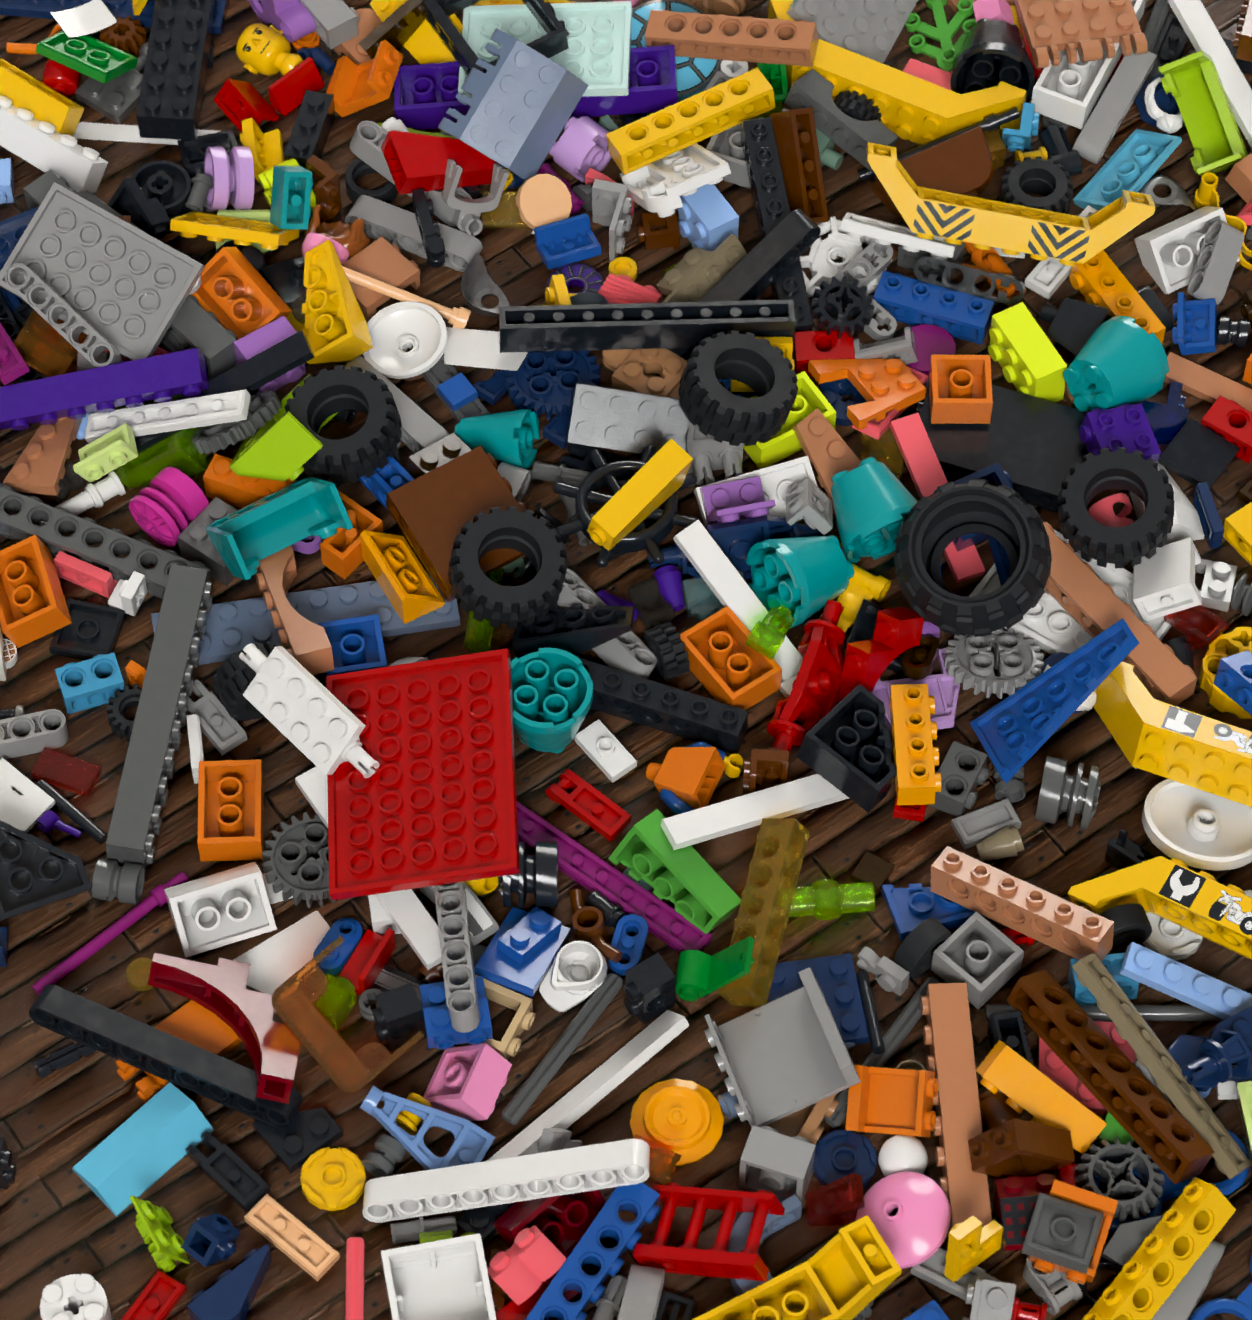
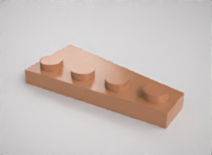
[793,408,861,514]

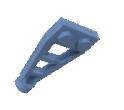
[359,1086,496,1170]

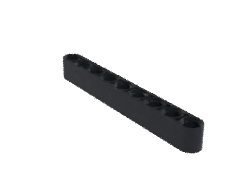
[29,985,303,1129]

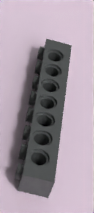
[0,485,212,599]

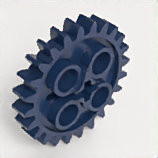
[505,350,600,420]

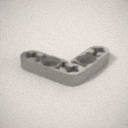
[829,241,897,341]

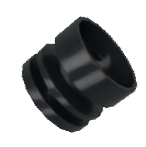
[498,841,558,908]

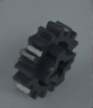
[810,276,875,338]

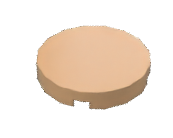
[516,174,572,229]

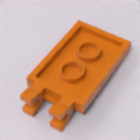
[115,1000,242,1103]

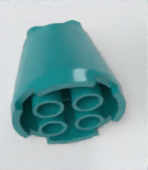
[1063,316,1169,412]
[831,457,917,563]
[746,535,854,630]
[511,647,593,753]

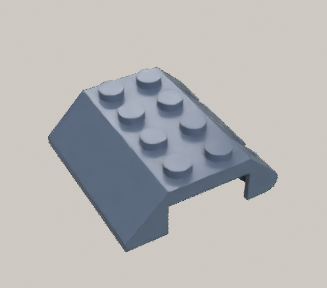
[438,28,588,180]

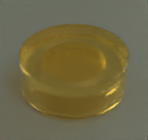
[126,958,154,991]

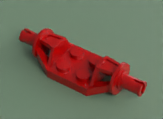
[767,600,846,754]

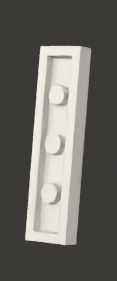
[1024,205,1098,299]
[840,212,957,259]

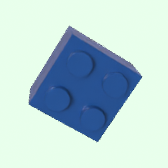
[318,614,387,677]

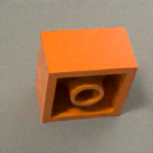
[929,355,993,424]

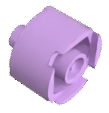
[549,116,612,183]

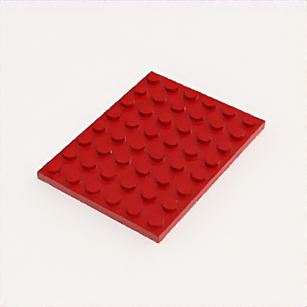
[326,648,520,900]

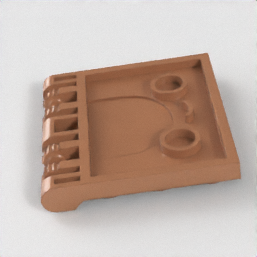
[1014,0,1148,69]

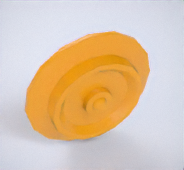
[630,1079,724,1166]

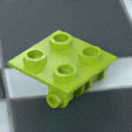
[130,1195,190,1273]

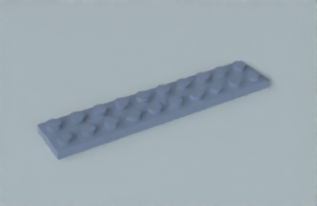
[151,573,461,665]

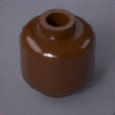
[979,1089,1025,1130]

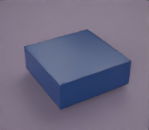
[437,372,478,411]

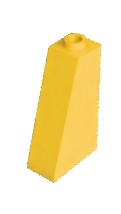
[587,438,693,551]

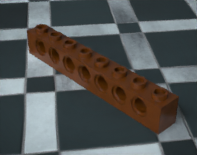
[1007,970,1215,1184]

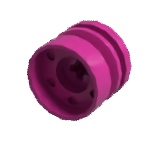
[128,466,209,547]

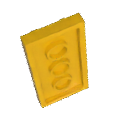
[170,211,300,250]

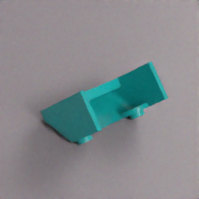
[205,477,353,580]

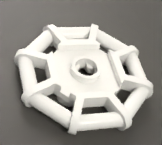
[800,217,892,298]

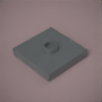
[1021,1192,1104,1274]

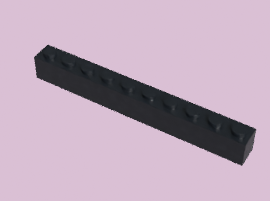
[499,299,796,353]

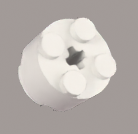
[40,1274,112,1320]

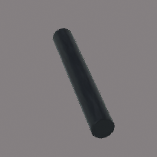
[36,779,108,844]
[856,970,885,1054]

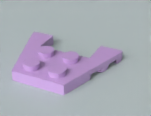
[872,648,961,733]

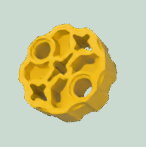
[1199,627,1252,719]

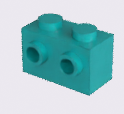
[270,166,313,230]

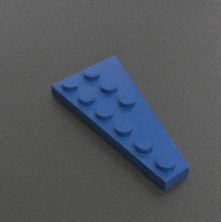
[970,618,1139,783]

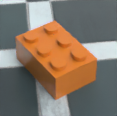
[191,247,292,339]
[0,534,72,648]
[680,606,782,710]
[197,759,264,862]

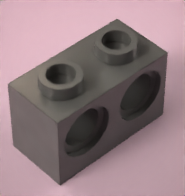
[929,741,990,817]

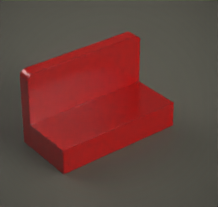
[213,78,280,133]
[337,928,396,996]

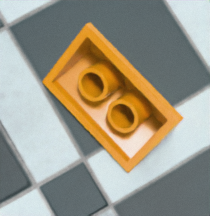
[360,530,446,624]

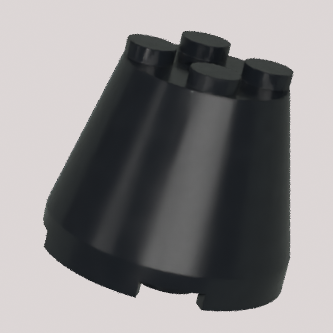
[950,18,1035,103]

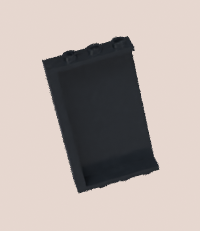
[903,378,1089,513]

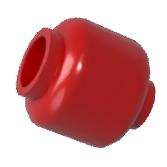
[42,59,80,97]

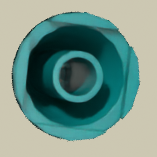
[454,409,540,468]

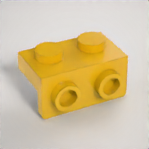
[240,118,284,184]

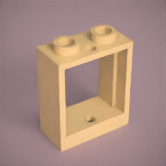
[456,975,536,1061]

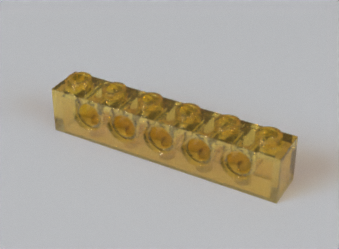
[718,818,810,1007]

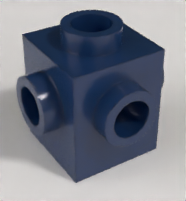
[181,1212,241,1267]

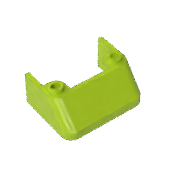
[1158,50,1248,176]
[229,374,338,481]

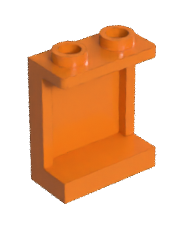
[326,40,403,118]
[845,1065,939,1138]
[1028,1179,1119,1284]

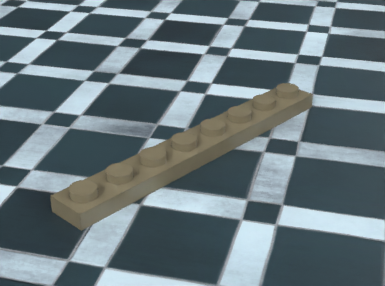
[1072,953,1252,1179]

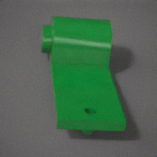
[676,936,755,1002]

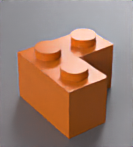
[320,490,384,580]

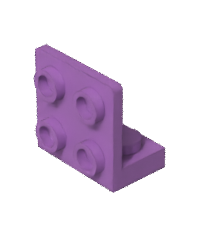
[700,476,776,524]

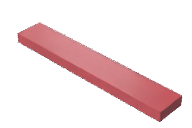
[889,413,985,584]

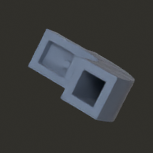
[728,1194,802,1297]

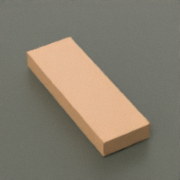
[244,1194,340,1281]

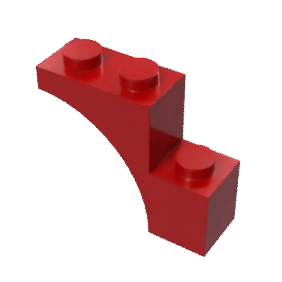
[837,607,924,702]

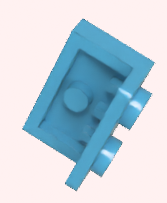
[1002,102,1040,152]

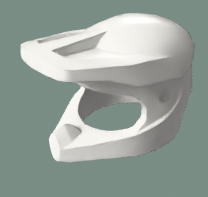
[539,941,607,1012]

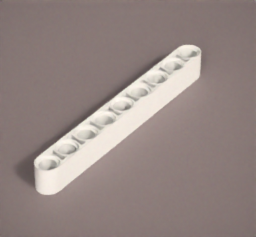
[362,1139,650,1223]

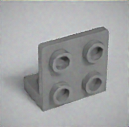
[592,179,633,262]

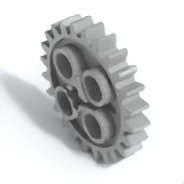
[944,628,1044,699]

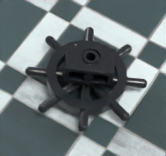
[553,445,701,568]

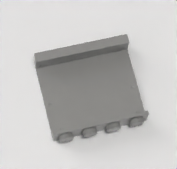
[704,967,861,1128]

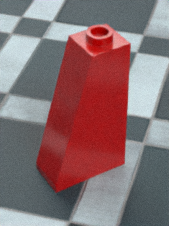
[381,131,497,195]

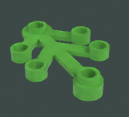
[905,0,976,73]

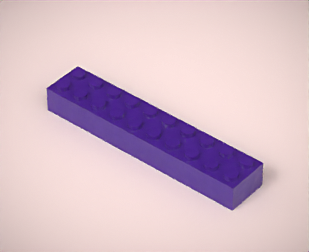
[394,45,678,130]

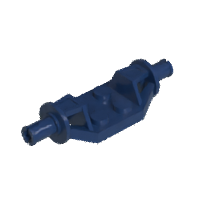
[647,516,828,580]
[1182,1006,1252,1085]

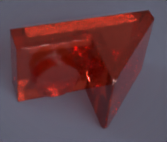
[1163,605,1229,650]
[805,1173,865,1226]

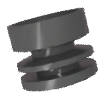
[1035,756,1101,830]

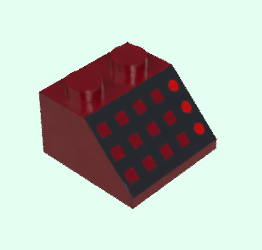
[994,1174,1062,1251]

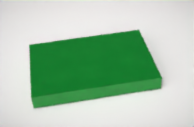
[36,31,138,84]

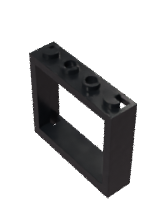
[423,0,569,76]

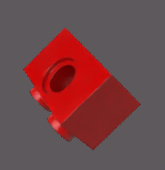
[793,330,855,377]
[1201,395,1252,464]

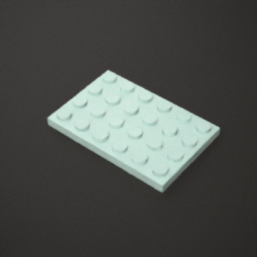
[458,1,632,98]

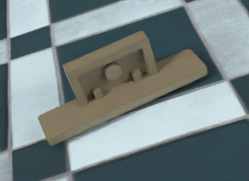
[656,234,747,303]

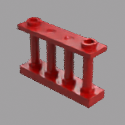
[633,1182,785,1282]

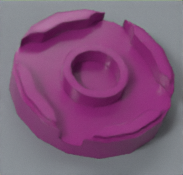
[902,324,956,376]

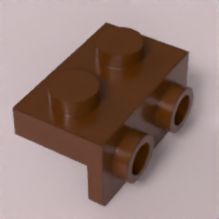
[306,155,342,223]
[743,748,789,795]

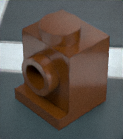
[637,210,680,250]

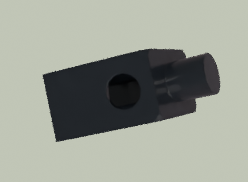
[1040,298,1115,356]

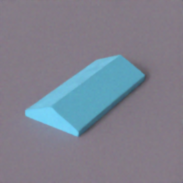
[1073,129,1182,211]
[72,1082,214,1217]

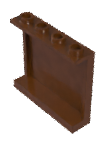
[386,445,526,602]

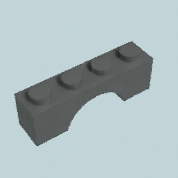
[784,69,898,171]

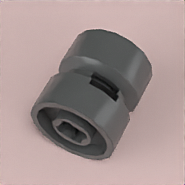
[92,858,145,905]

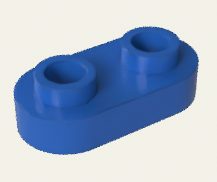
[608,914,648,976]
[313,918,363,976]

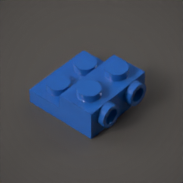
[419,976,493,1049]

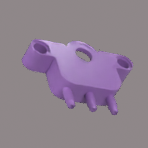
[247,0,316,43]

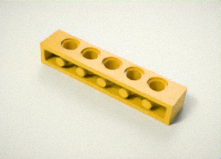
[606,67,776,175]
[1082,1177,1236,1320]

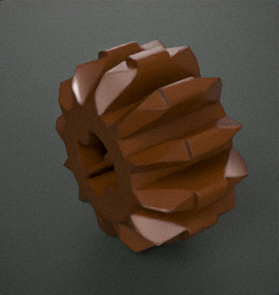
[99,15,147,58]

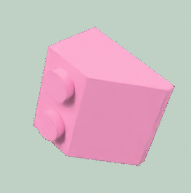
[423,1043,512,1121]

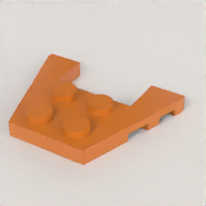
[808,358,926,430]

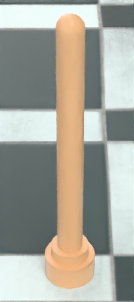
[342,266,471,329]

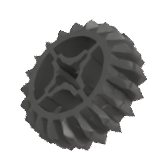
[1075,1136,1165,1224]

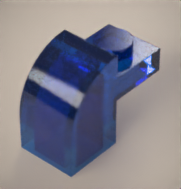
[1142,381,1190,445]

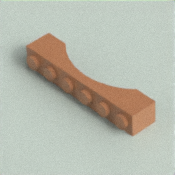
[256,545,335,675]

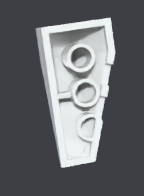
[1129,461,1205,545]

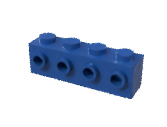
[873,271,995,345]

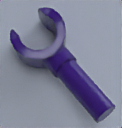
[37,811,82,838]

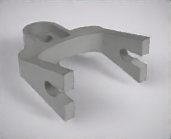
[442,159,509,236]

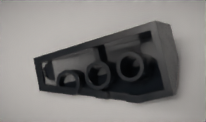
[512,603,634,659]

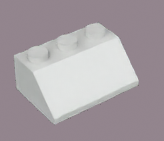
[1134,206,1239,294]
[164,862,277,957]

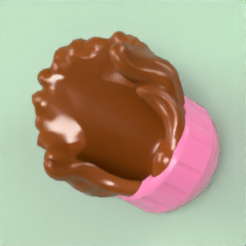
[302,205,370,264]

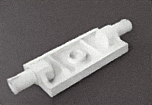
[239,643,380,778]

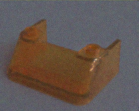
[271,936,424,1093]

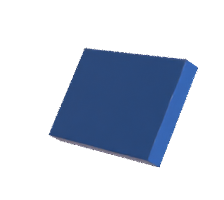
[475,907,571,997]

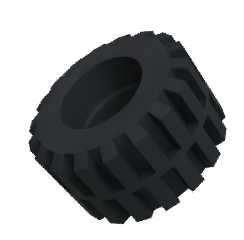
[999,157,1073,214]
[212,643,277,721]

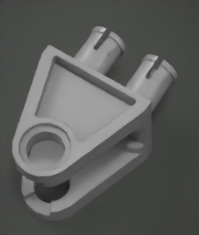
[686,422,744,487]

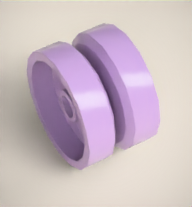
[204,146,254,210]

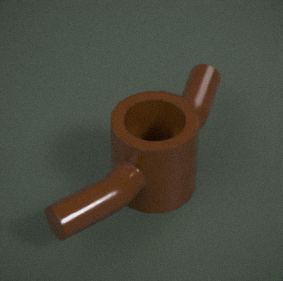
[569,889,623,963]

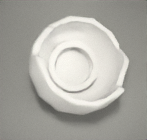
[878,1135,928,1177]

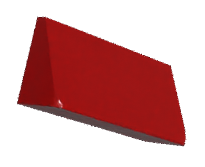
[268,57,324,116]

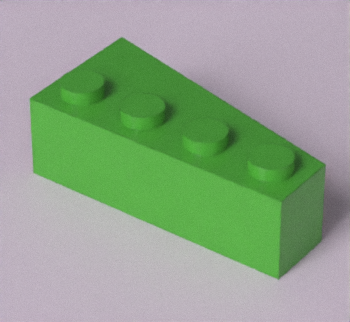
[608,809,742,934]

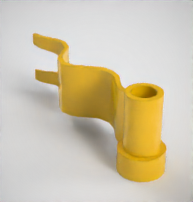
[1193,172,1252,271]
[797,564,891,655]

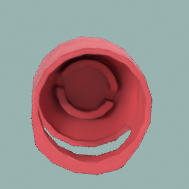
[1088,493,1135,527]

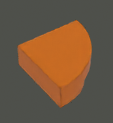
[125,660,146,690]

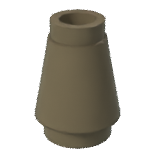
[975,826,1024,862]

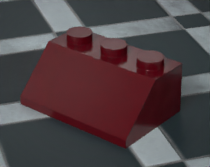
[493,1190,606,1263]

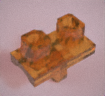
[625,1134,681,1185]

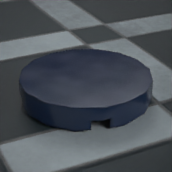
[813,1129,877,1193]

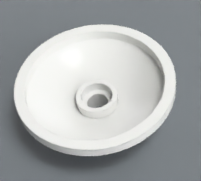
[363,301,448,379]

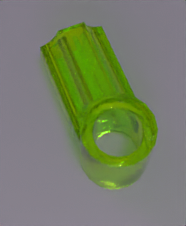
[745,606,795,660]

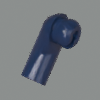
[297,47,336,75]

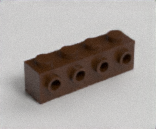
[769,107,829,224]

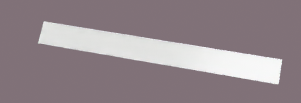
[73,122,221,145]

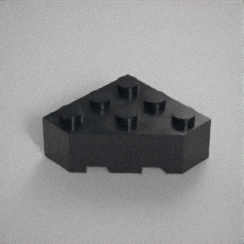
[796,684,897,813]
[0,820,92,923]

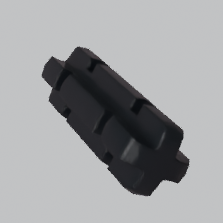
[33,1042,96,1077]

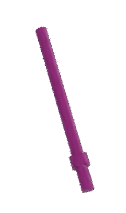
[31,871,189,996]

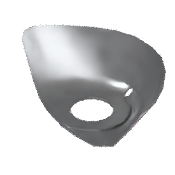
[1138,175,1197,211]
[461,255,510,317]

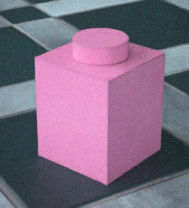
[973,0,1014,25]

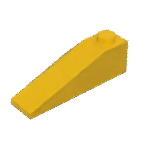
[301,240,373,364]

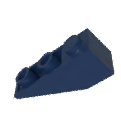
[187,1244,272,1320]

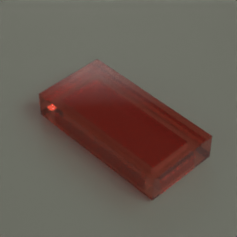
[31,747,102,797]

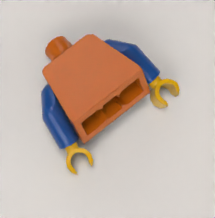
[646,742,744,815]

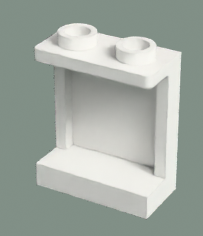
[1133,537,1202,622]

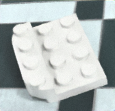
[620,143,731,218]

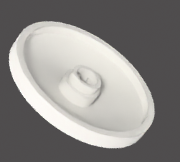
[1142,779,1252,871]

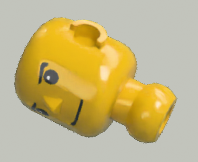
[236,23,303,76]

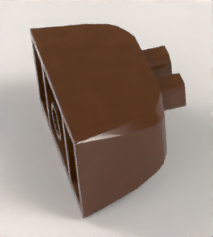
[871,126,994,221]

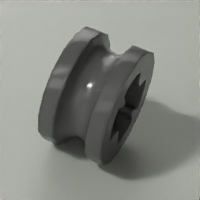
[359,988,384,1021]

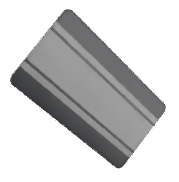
[372,965,430,1006]

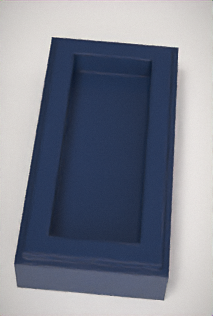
[1192,482,1224,549]

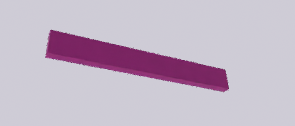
[517,801,712,953]

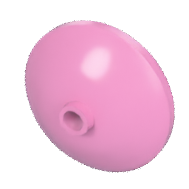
[855,1172,951,1269]

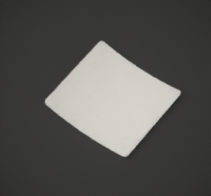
[51,0,117,37]

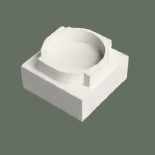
[381,1233,496,1320]

